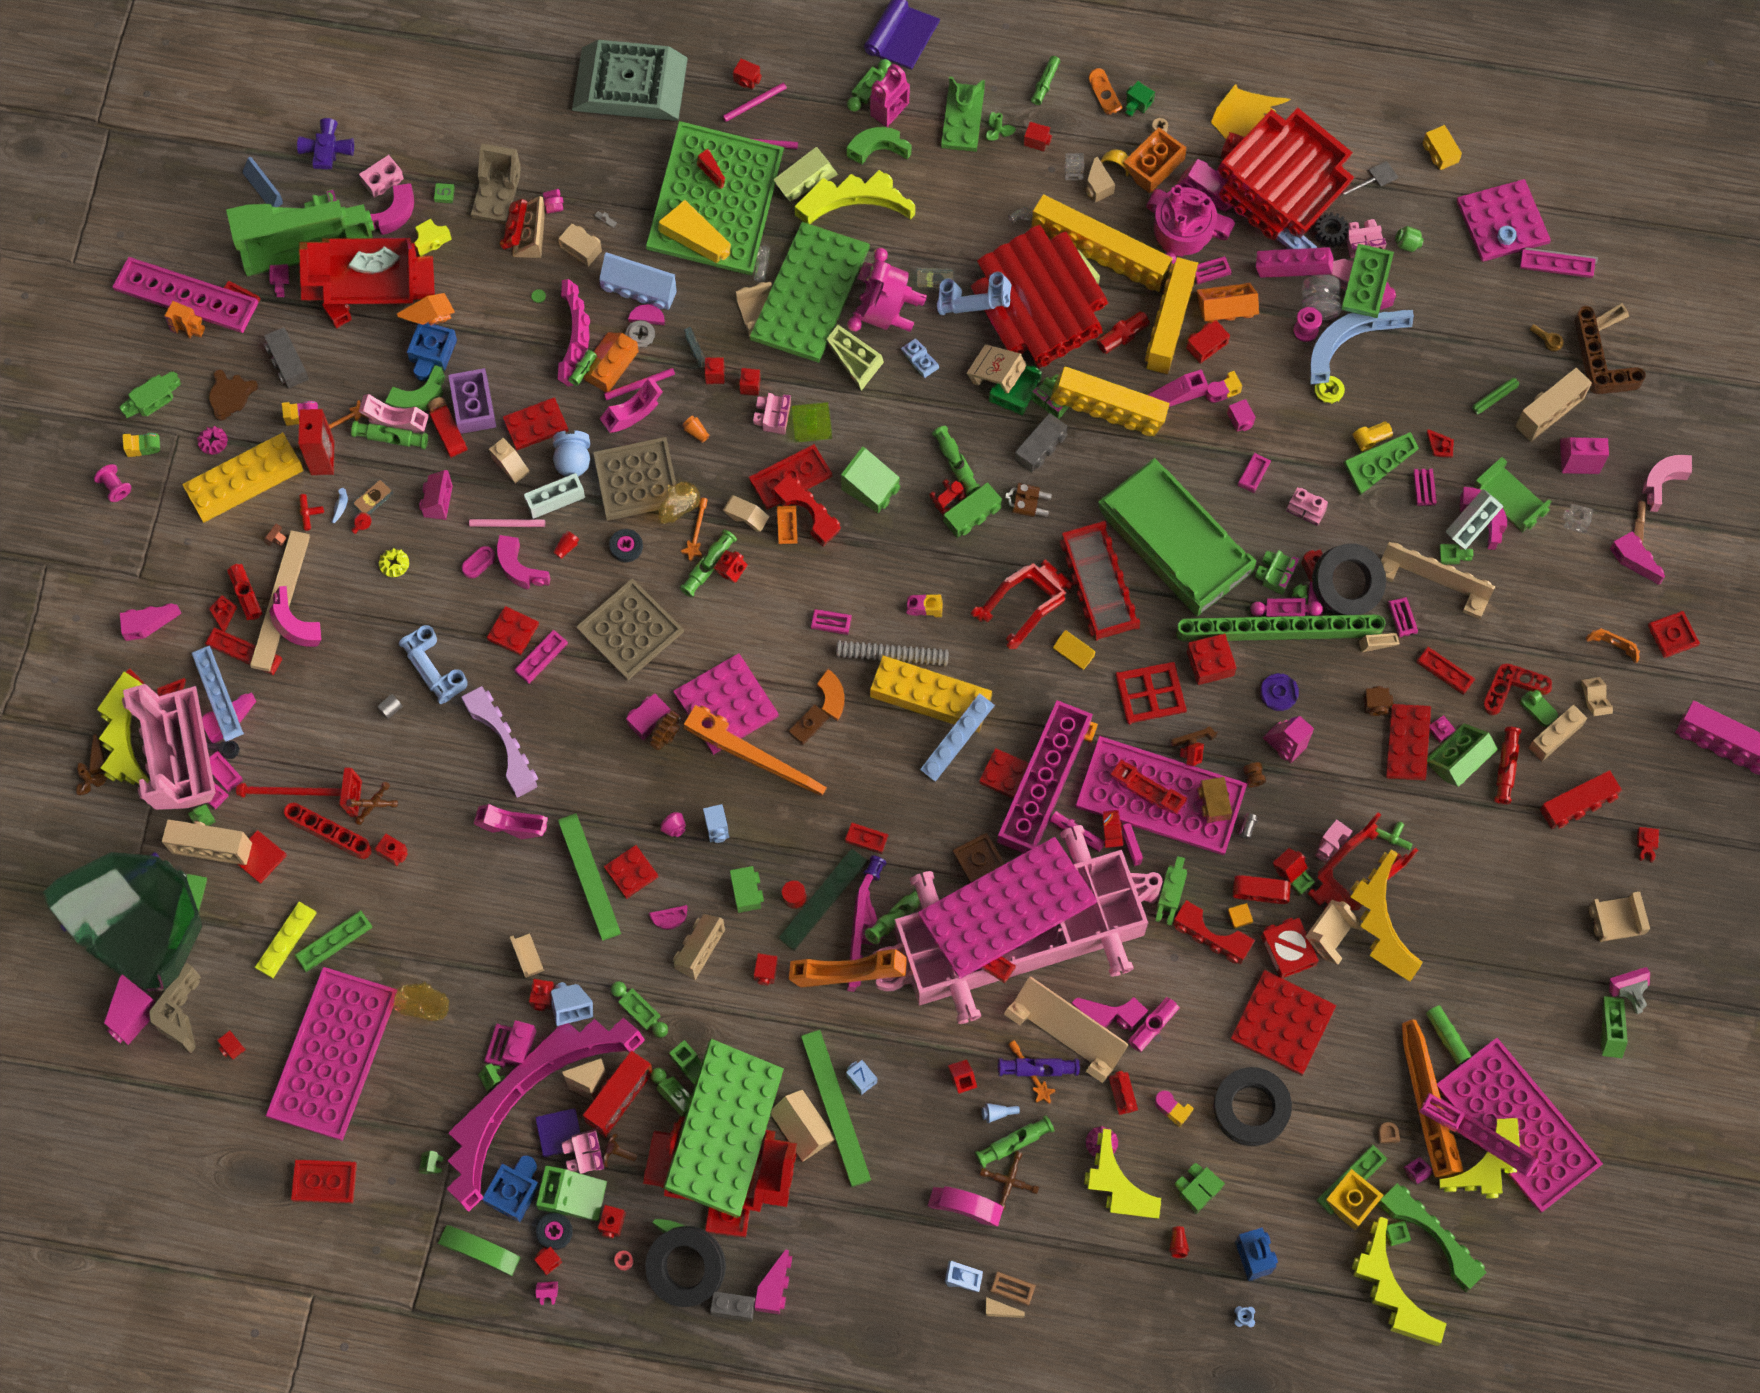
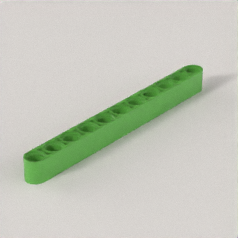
[1176,615,1385,642]

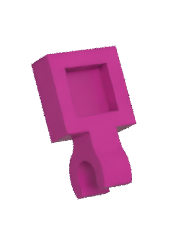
[269,264,289,297]

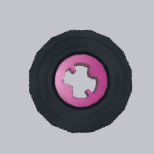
[609,529,643,563]
[536,1213,573,1250]

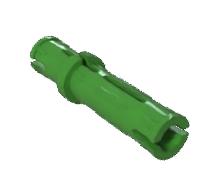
[1031,56,1060,105]

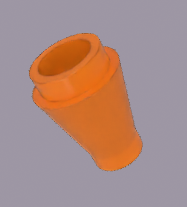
[682,415,710,443]

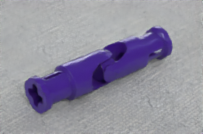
[997,1058,1080,1076]

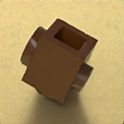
[1363,686,1393,716]

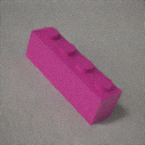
[1256,247,1333,278]

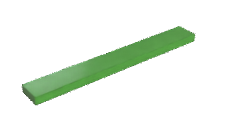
[801,1030,871,1187]

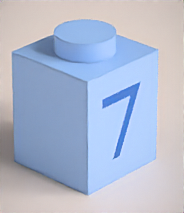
[846,1060,877,1095]

